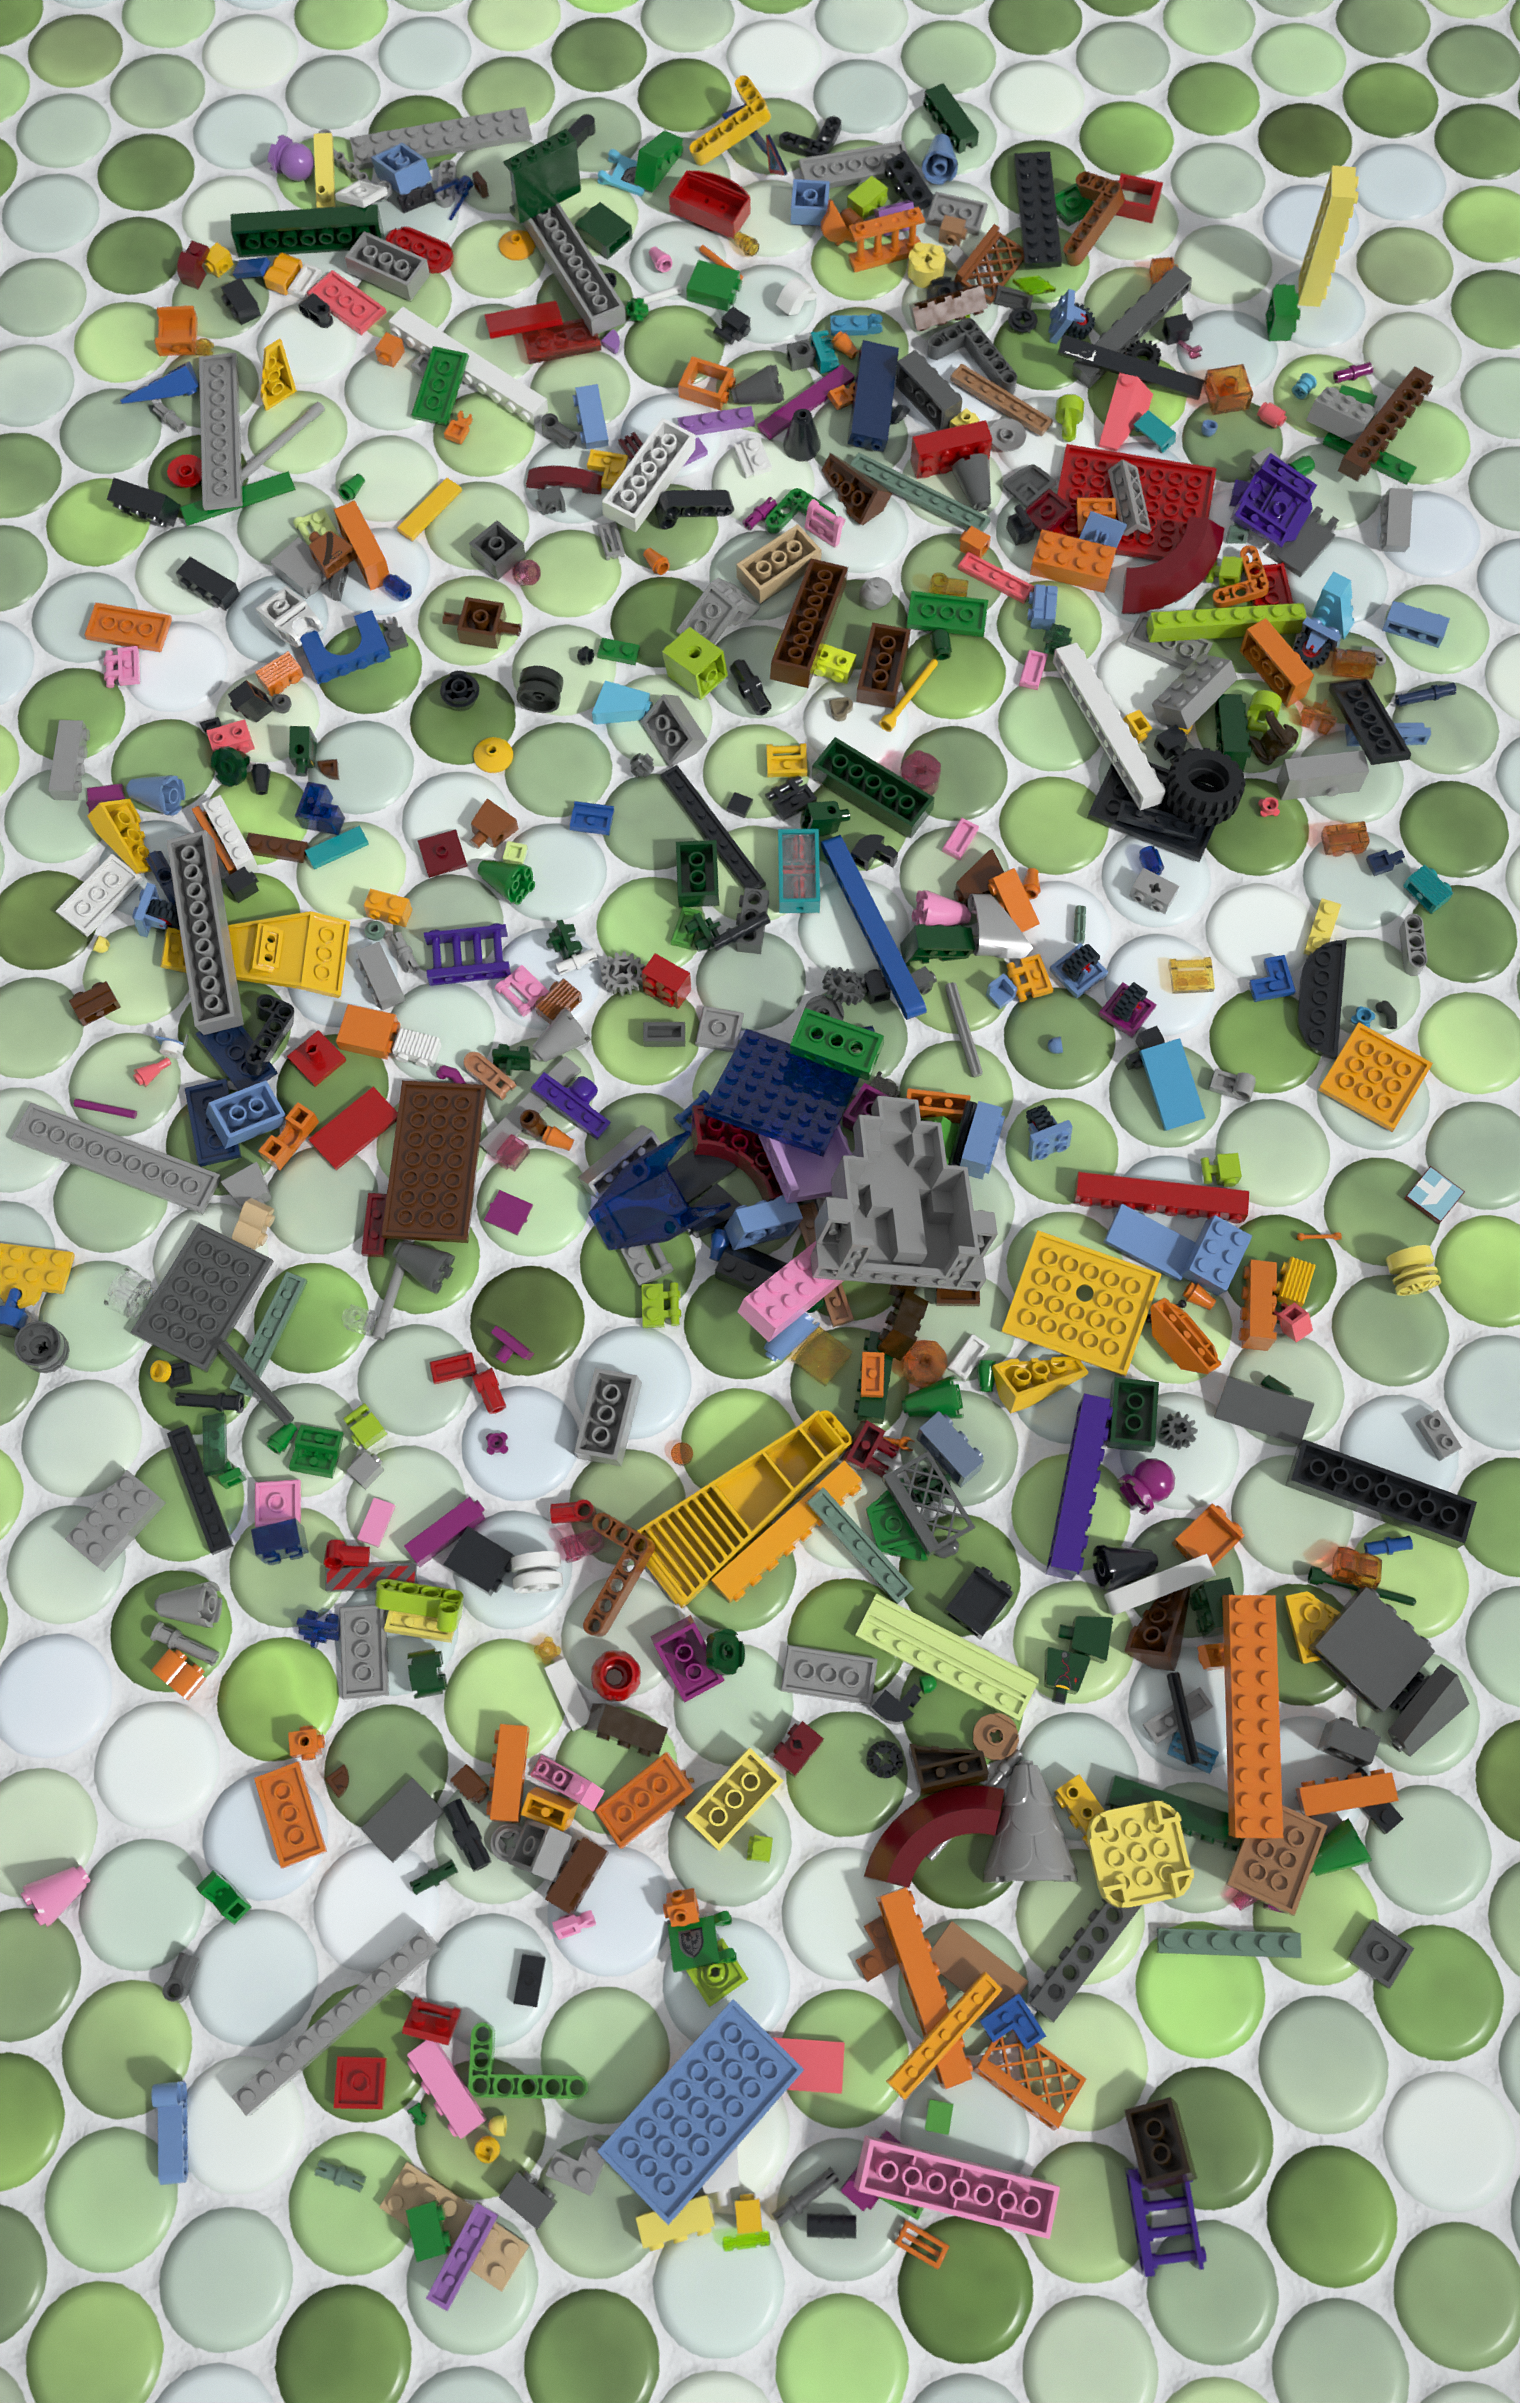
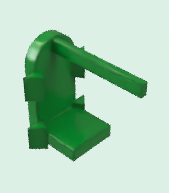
[407,2102,427,2126]

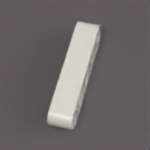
[1104,1554,1216,1616]

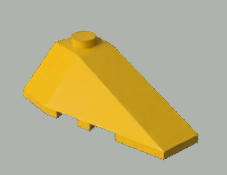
[260,338,296,411]
[87,799,152,874]
[992,1357,1089,1414]

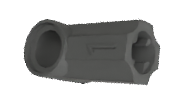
[541,413,577,449]
[162,1952,200,2003]

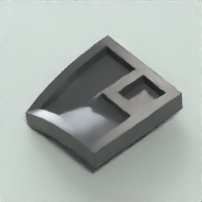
[1003,464,1057,508]

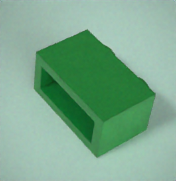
[406,2200,452,2262]

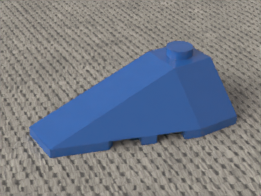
[120,361,199,404]

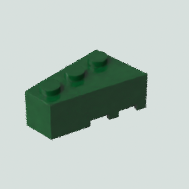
[900,924,975,966]

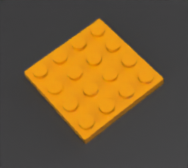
[1318,1022,1433,1132]

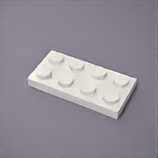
[56,854,143,937]

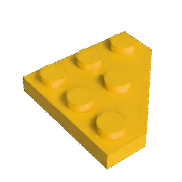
[1284,1591,1340,1664]

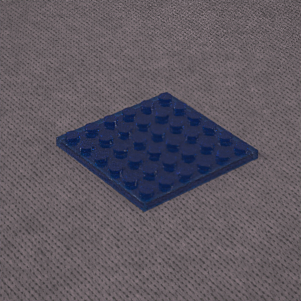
[703,1028,860,1157]

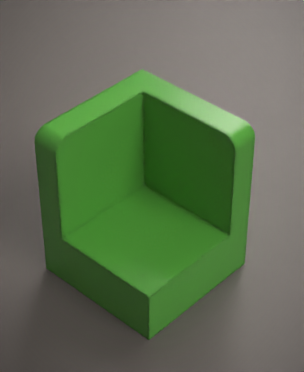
[925,2099,954,2135]

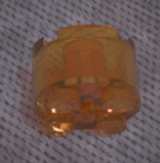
[902,1340,947,1389]

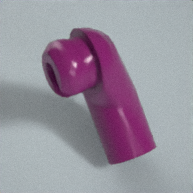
[436,1065,466,1084]

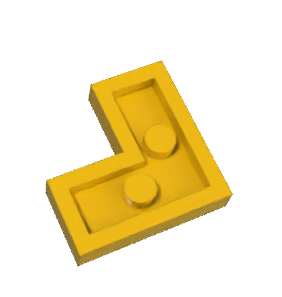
[587,449,628,490]

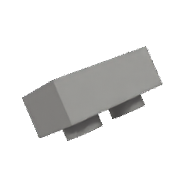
[1415,1410,1462,1461]

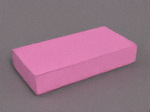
[1019,650,1048,690]
[942,818,979,861]
[357,1498,396,1548]

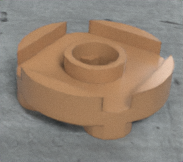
[972,1713,1019,1761]

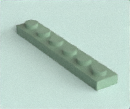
[229,1271,308,1398]
[806,1487,914,1604]
[1157,1928,1302,1958]

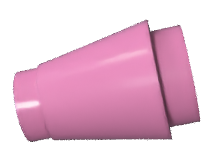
[649,246,672,273]

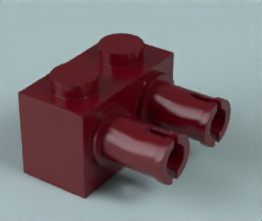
[840,1420,899,1478]

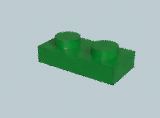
[597,638,640,666]

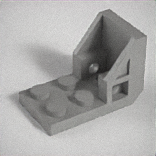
[676,578,761,644]

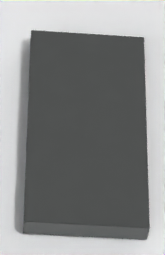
[1214,1376,1314,1445]

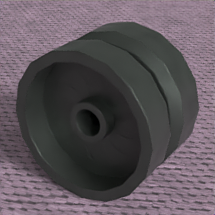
[516,665,564,713]

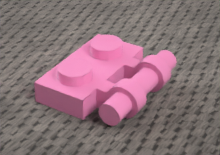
[103,646,140,688]

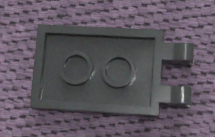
[1269,506,1339,578]

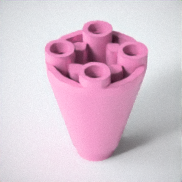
[912,890,971,927]
[20,1865,90,1927]

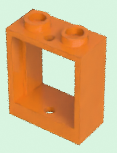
[678,356,736,411]

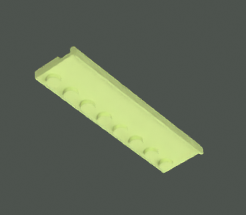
[855,1593,1040,1722]

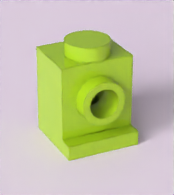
[747,1835,773,1864]

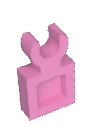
[552,1910,596,1940]

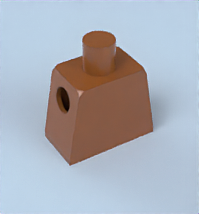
[470,798,519,849]

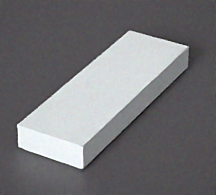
[544,1658,590,1731]

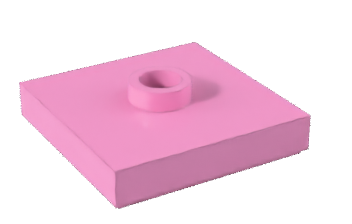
[255,1479,301,1528]

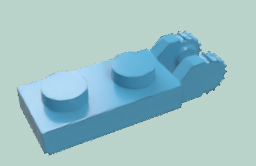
[831,314,883,336]

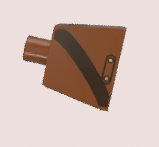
[309,531,356,579]

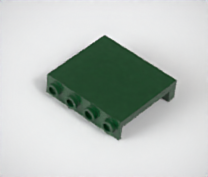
[503,129,581,224]

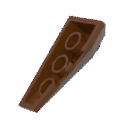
[821,453,892,525]
[1124,1585,1191,1671]

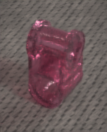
[559,1529,605,1563]

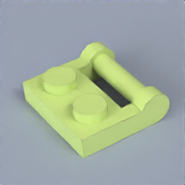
[293,508,340,546]

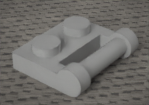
[621,1232,674,1288]

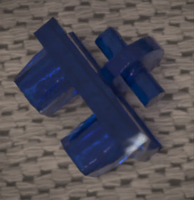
[296,1610,340,1649]

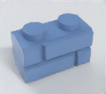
[1027,584,1058,630]

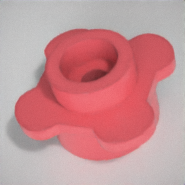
[1258,797,1280,817]

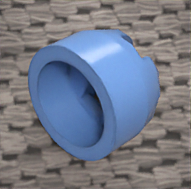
[1201,419,1218,437]
[1048,1036,1063,1054]

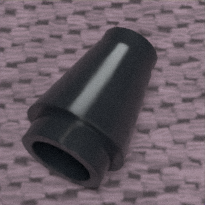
[251,763,271,795]

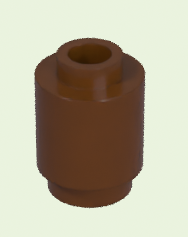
[520,1109,547,1138]

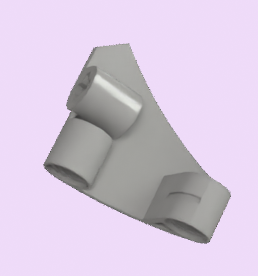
[968,894,1033,958]

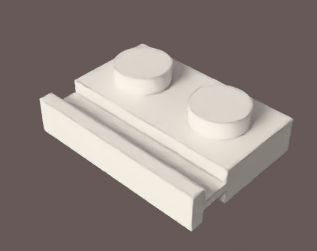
[734,437,772,479]

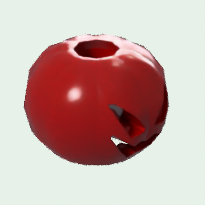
[591,1650,641,1702]

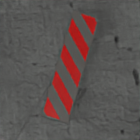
[325,1564,417,1592]

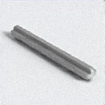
[945,982,983,1077]

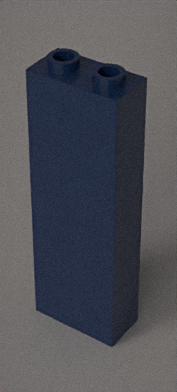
[847,340,899,452]

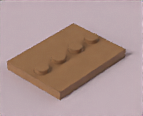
[1226,1805,1327,1916]

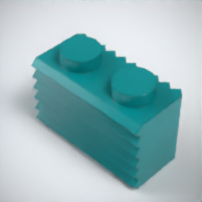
[1403,864,1453,914]

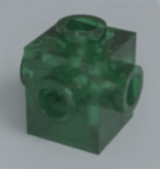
[1043,623,1073,655]

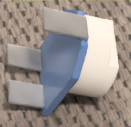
[155,1027,189,1059]

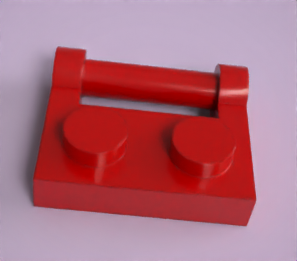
[402,1996,461,2045]

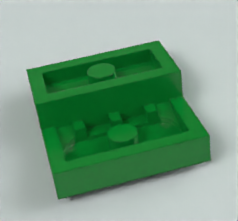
[289,1424,344,1479]

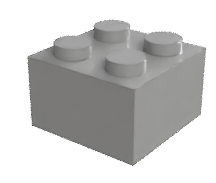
[508,1819,572,1882]

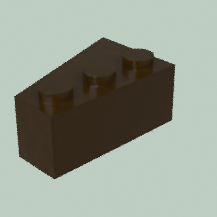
[877,1289,929,1361]
[583,1703,668,1757]
[909,1744,989,1796]

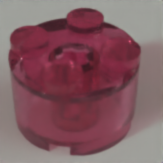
[900,750,941,796]

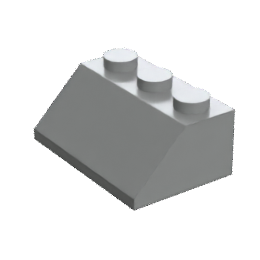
[640,694,708,766]

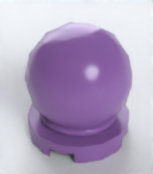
[268,135,315,182]

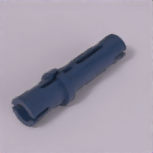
[1395,682,1457,707]

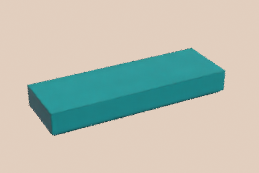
[305,825,369,870]

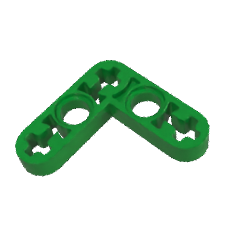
[765,488,836,534]

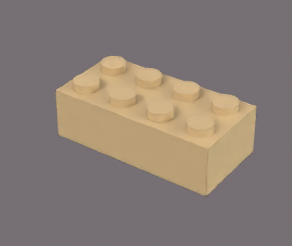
[736,524,822,604]

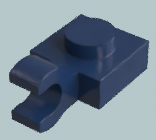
[1366,850,1405,876]

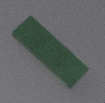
[202,1412,228,1476]

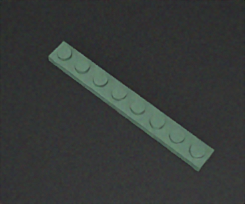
[850,452,991,532]

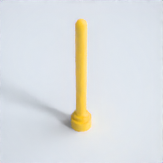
[879,659,938,732]

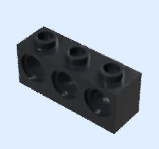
[884,151,933,210]

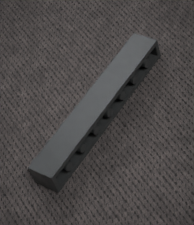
[1073,265,1192,388]

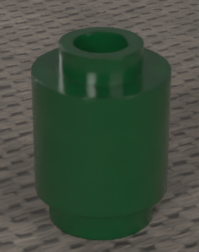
[930,629,952,661]

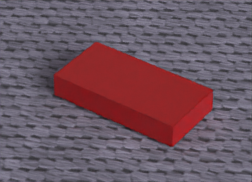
[429,1352,477,1384]

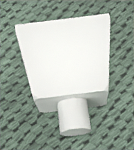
[702,2146,739,2207]

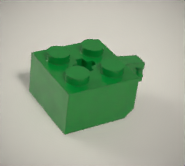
[1265,284,1301,341]

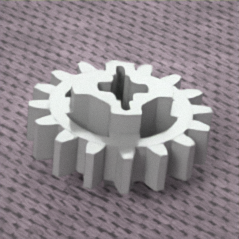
[601,951,645,996]

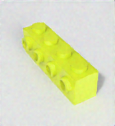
[775,631,856,684]

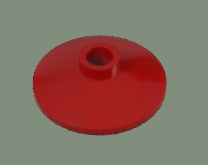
[167,454,202,488]

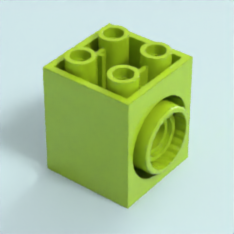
[662,627,728,700]

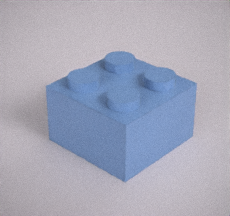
[791,179,830,226]

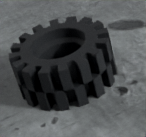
[1127,340,1161,365]

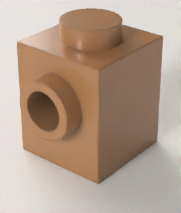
[938,215,968,247]

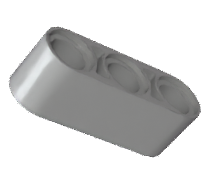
[1399,914,1427,976]

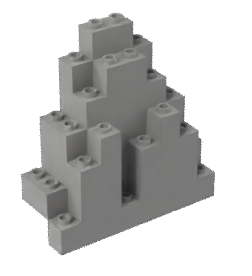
[810,1096,998,1291]

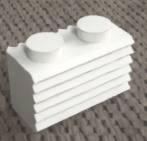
[392,1028,442,1068]

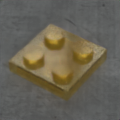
[791,1326,852,1387]

